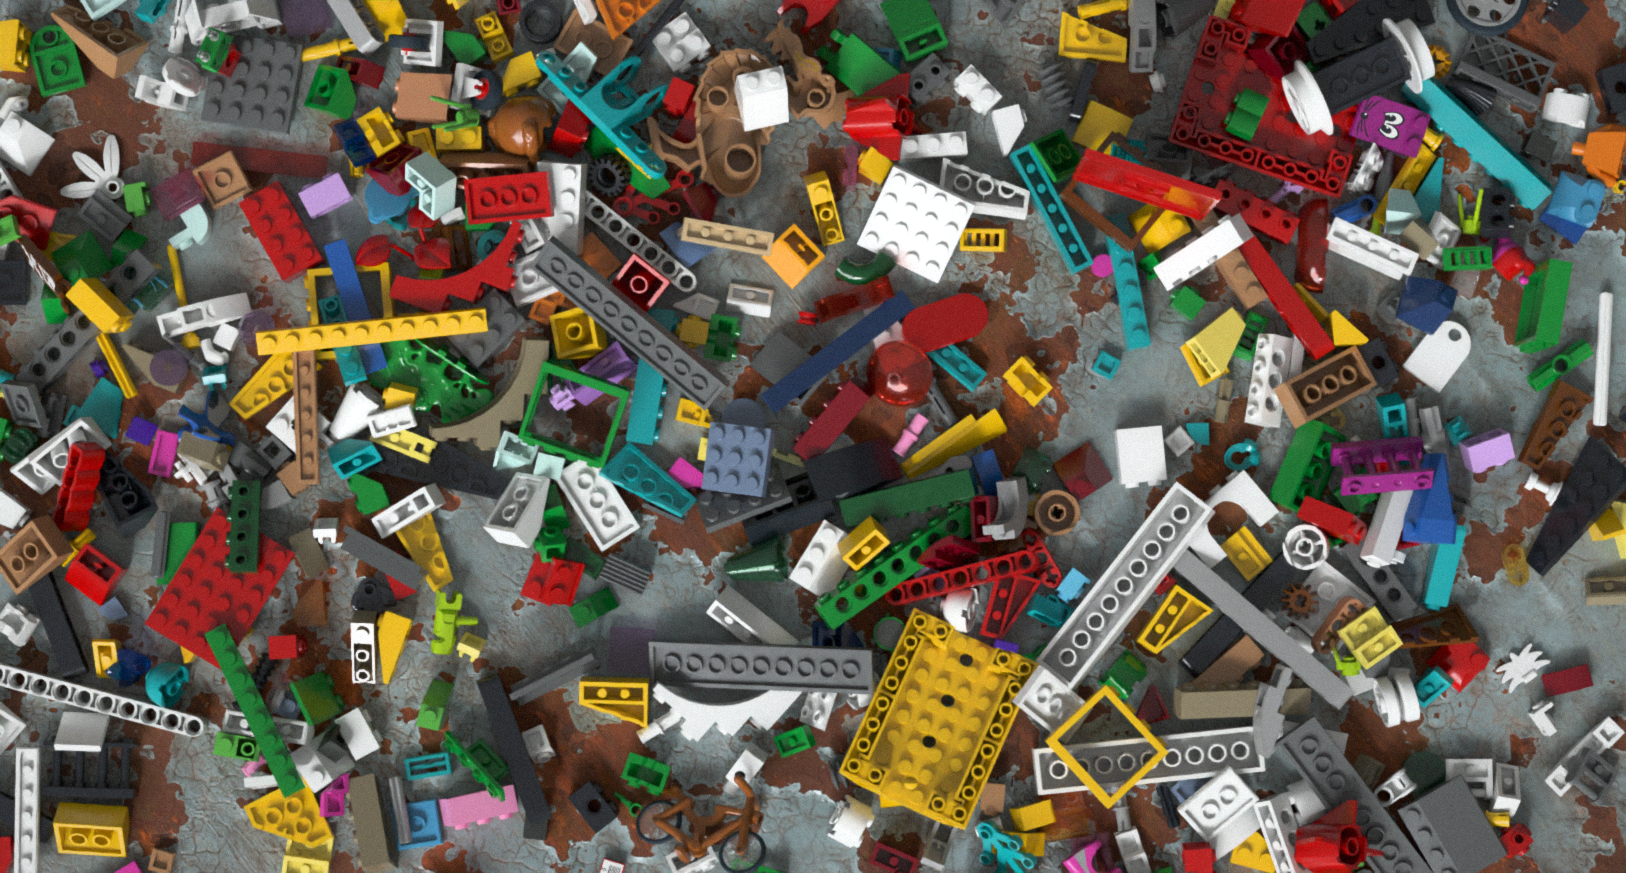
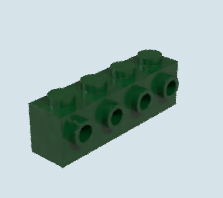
[225,480,262,574]

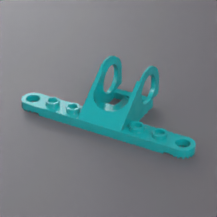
[535,51,669,179]

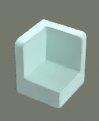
[533,452,566,480]

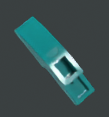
[318,294,367,386]

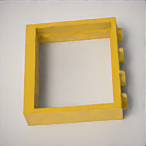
[304,262,396,361]
[1044,684,1169,809]

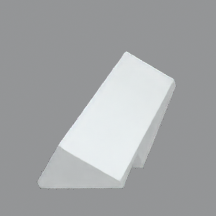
[10,417,112,495]

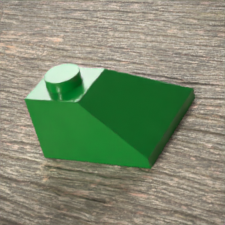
[304,64,357,120]
[51,230,114,287]

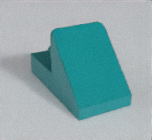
[1413,666,1454,708]

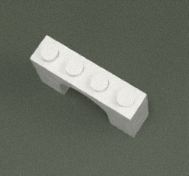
[1188,470,1279,569]

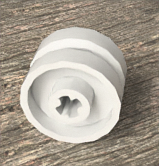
[1373,671,1420,727]

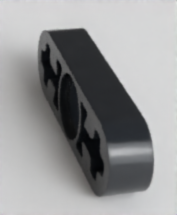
[1068,58,1097,123]

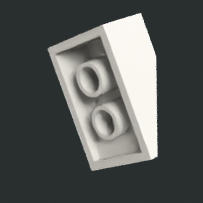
[483,472,550,548]

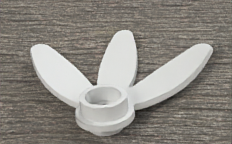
[60,135,124,199]

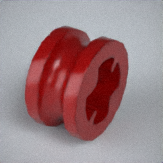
[797,311,818,326]

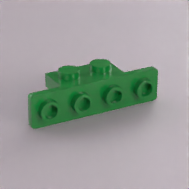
[444,730,509,803]

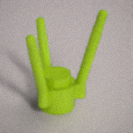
[1457,188,1484,236]
[1327,632,1361,676]

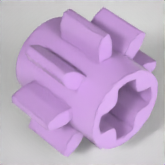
[548,384,575,411]

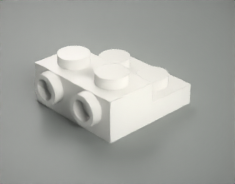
[652,12,711,75]

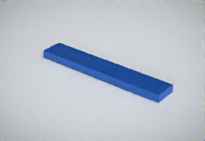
[324,239,389,374]

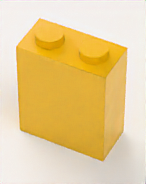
[66,278,135,334]

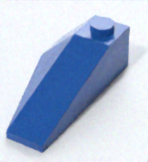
[1402,453,1457,544]

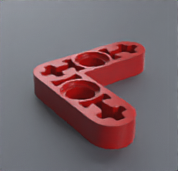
[980,527,1062,588]

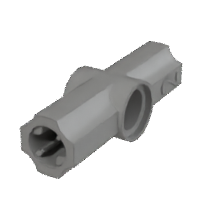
[1419,405,1453,472]

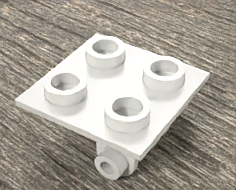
[1347,143,1384,197]
[799,692,837,731]

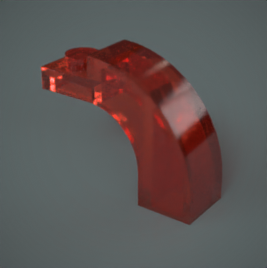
[813,275,895,324]

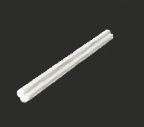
[1593,292,1613,426]

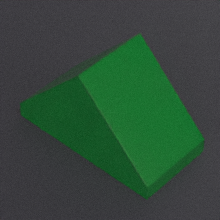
[110,229,148,276]
[41,283,71,324]

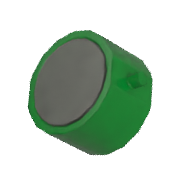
[873,613,905,654]

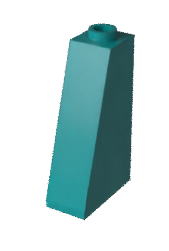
[1420,525,1467,611]

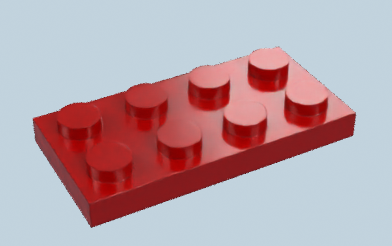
[463,171,555,225]

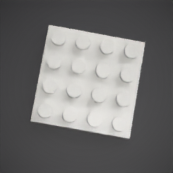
[857,164,976,283]

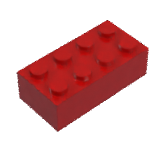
[238,181,327,284]

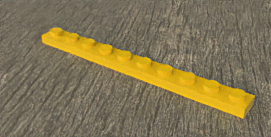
[255,307,488,355]

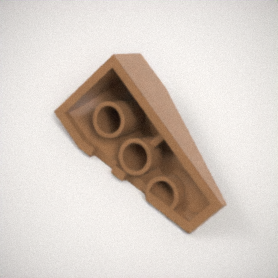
[51,4,149,79]

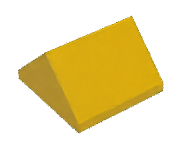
[1324,310,1369,348]

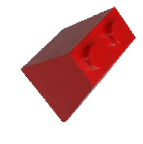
[611,253,671,312]

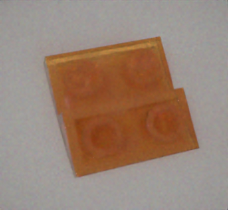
[1036,791,1090,843]

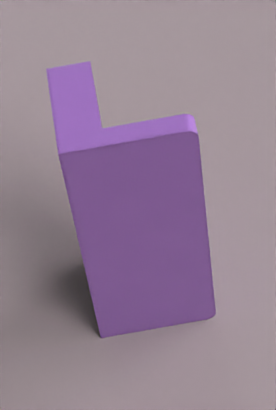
[564,341,638,406]

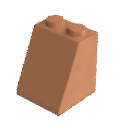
[392,72,454,124]

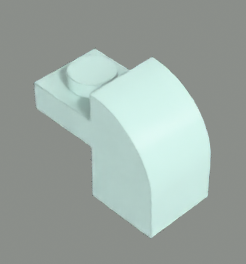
[168,201,212,250]

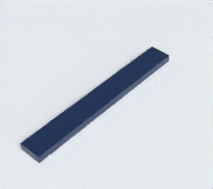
[761,290,916,414]

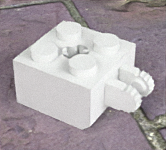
[266,395,336,459]

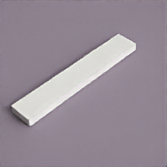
[14,747,41,873]

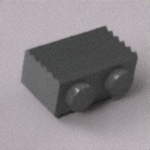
[599,551,652,596]

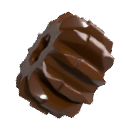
[1279,582,1319,620]

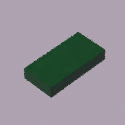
[564,536,606,580]

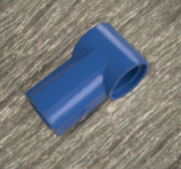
[1330,194,1378,223]

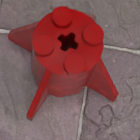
[842,73,923,160]
[1294,800,1383,873]

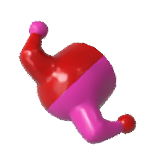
[1479,235,1536,285]

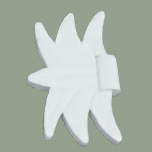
[1496,643,1551,693]

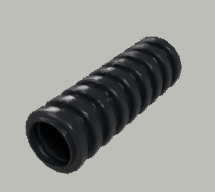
[232,652,280,711]

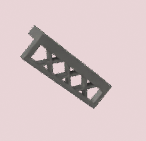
[340,525,429,592]

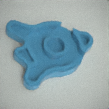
[364,179,420,224]

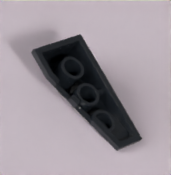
[97,450,159,538]

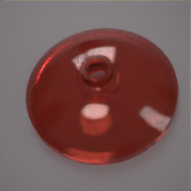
[866,340,933,407]

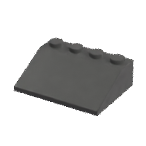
[1398,774,1508,873]

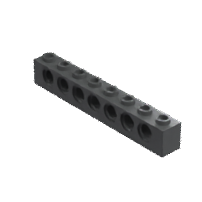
[15,249,163,396]

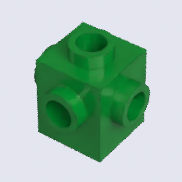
[533,526,567,563]

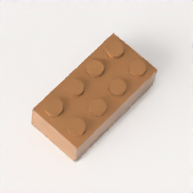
[1273,345,1378,429]

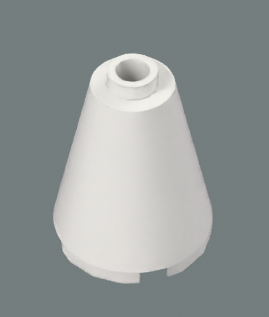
[329,383,387,443]

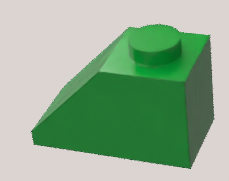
[443,30,488,66]

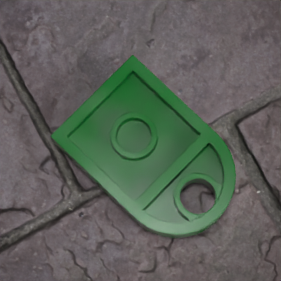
[30,25,87,98]

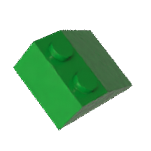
[1029,128,1081,184]
[289,671,345,726]

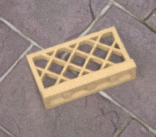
[675,217,774,256]

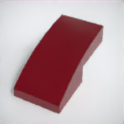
[1541,663,1594,697]

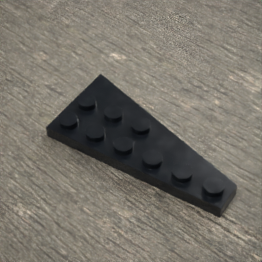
[365,424,509,500]

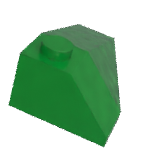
[584,126,671,200]

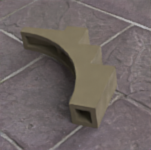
[428,337,549,450]

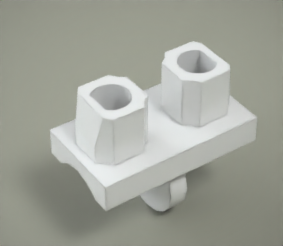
[174,453,215,486]

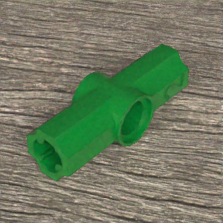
[1526,338,1594,393]

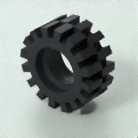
[588,152,632,197]

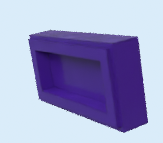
[992,639,1019,653]

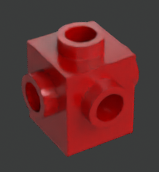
[1498,822,1534,859]

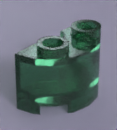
[1009,444,1054,496]

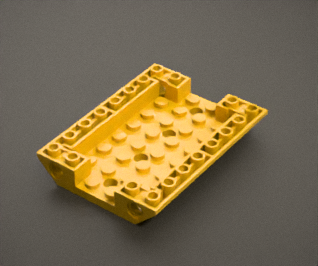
[839,608,1039,830]

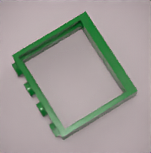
[1513,258,1573,354]
[518,358,632,469]

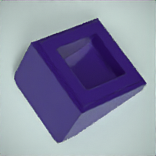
[125,416,158,446]

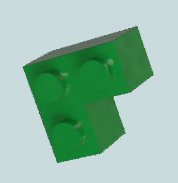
[1326,467,1379,516]

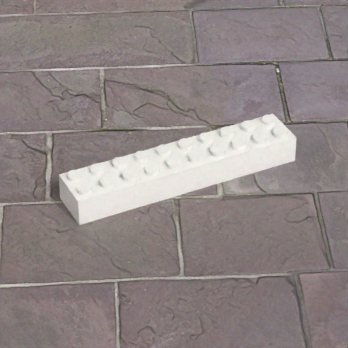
[1036,481,1216,691]
[1032,725,1265,795]

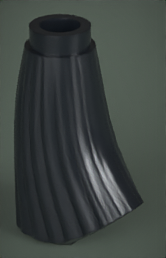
[1445,77,1497,116]

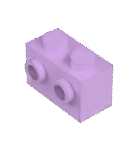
[298,172,354,220]
[1459,428,1515,473]

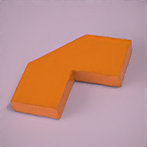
[528,291,578,326]

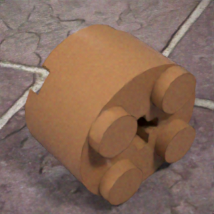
[1032,490,1080,536]

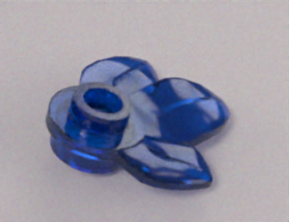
[105,648,151,687]

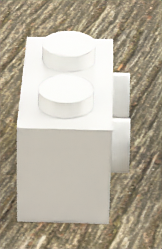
[954,64,1002,116]
[665,836,718,873]

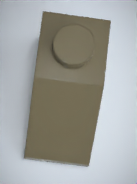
[176,431,231,472]

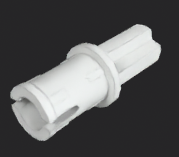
[636,711,680,744]

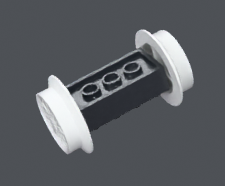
[1282,18,1435,135]

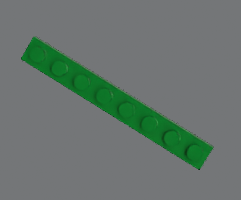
[204,624,307,798]

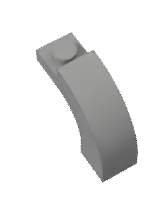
[218,461,295,511]
[982,477,1028,540]
[920,821,958,871]

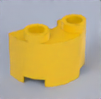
[356,107,405,158]
[1003,355,1053,407]

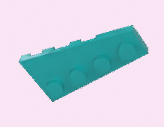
[599,442,697,518]

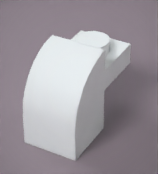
[134,75,189,111]

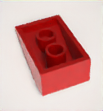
[1227,0,1306,38]

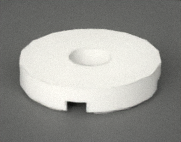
[162,57,205,97]

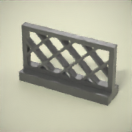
[1451,32,1556,114]
[509,645,601,706]

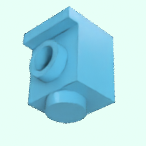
[1055,567,1091,604]

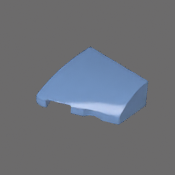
[659,222,717,269]

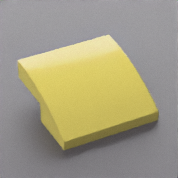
[1336,606,1403,669]
[282,835,335,873]

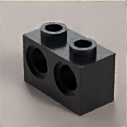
[1481,188,1515,239]

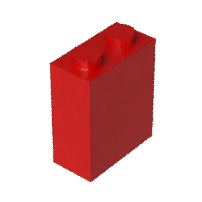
[1297,496,1367,546]

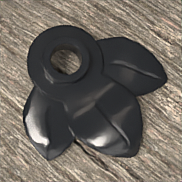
[351,577,397,619]

